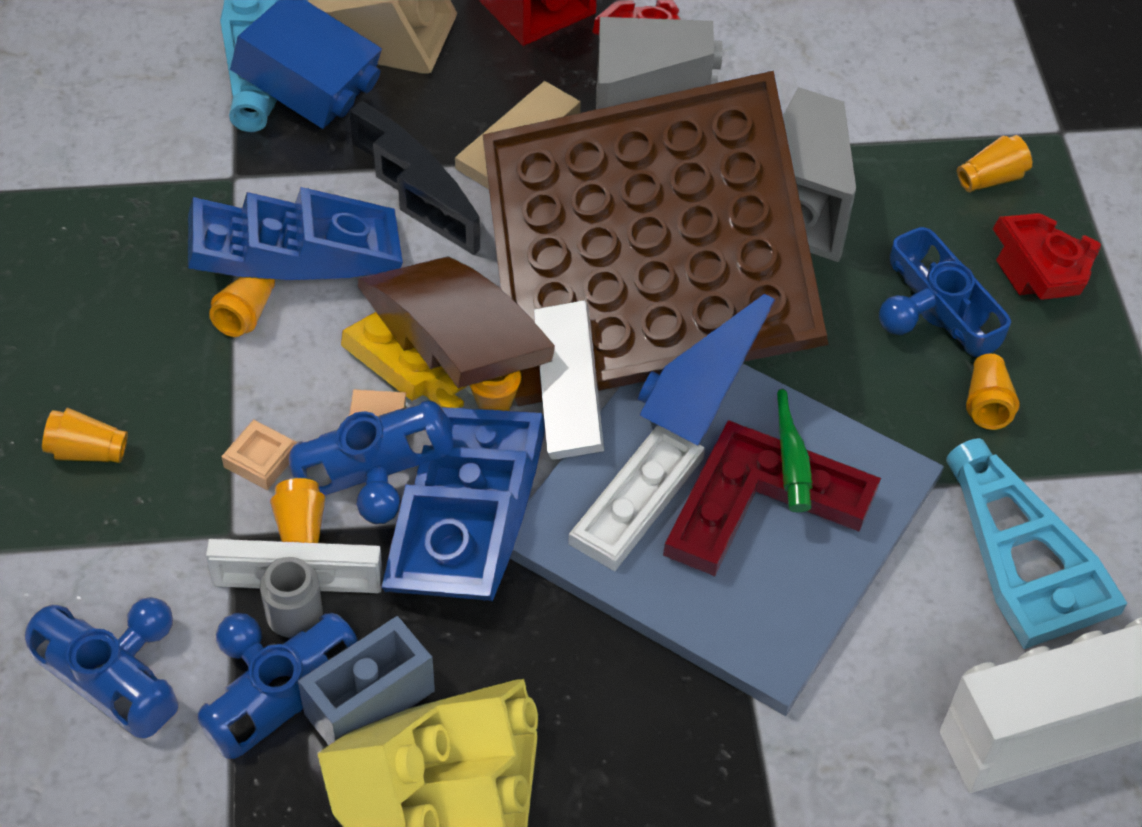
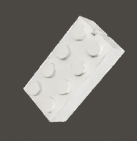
[939,617,1142,794]

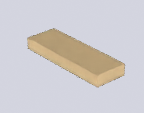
[455,81,581,189]

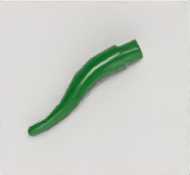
[777,389,813,513]

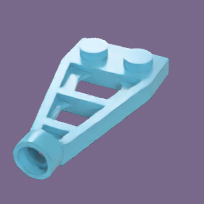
[220,0,307,132]
[946,438,1128,649]

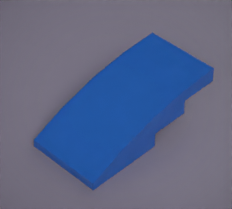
[188,187,403,280]
[382,407,545,601]

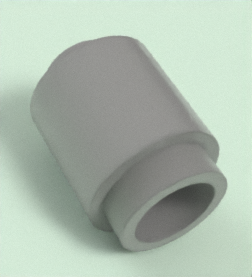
[260,557,323,637]

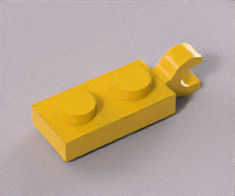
[341,312,467,408]

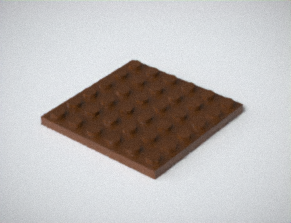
[483,70,829,407]

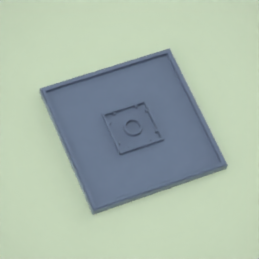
[510,364,944,716]

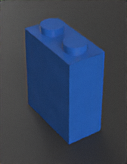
[230,0,382,129]

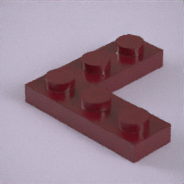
[663,420,881,576]

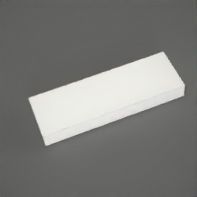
[534,300,604,460]
[569,425,705,571]
[206,539,383,593]

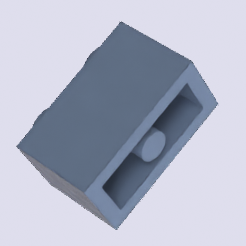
[298,616,435,745]

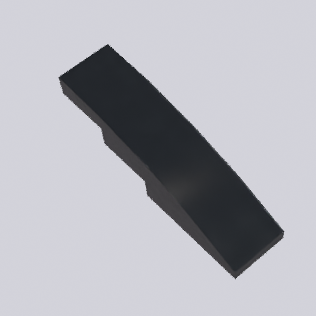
[350,101,480,255]

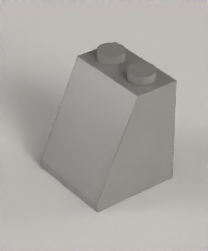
[596,17,722,109]
[783,87,856,262]

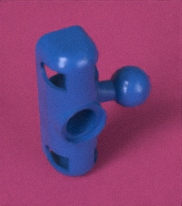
[879,227,1011,357]
[289,401,454,524]
[24,597,179,739]
[198,613,358,759]

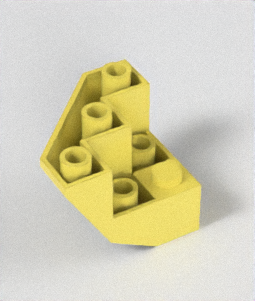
[317,679,538,827]

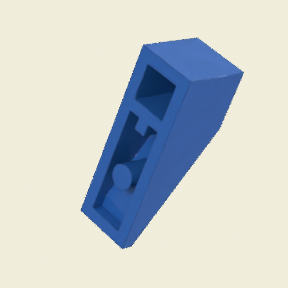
[637,294,775,446]

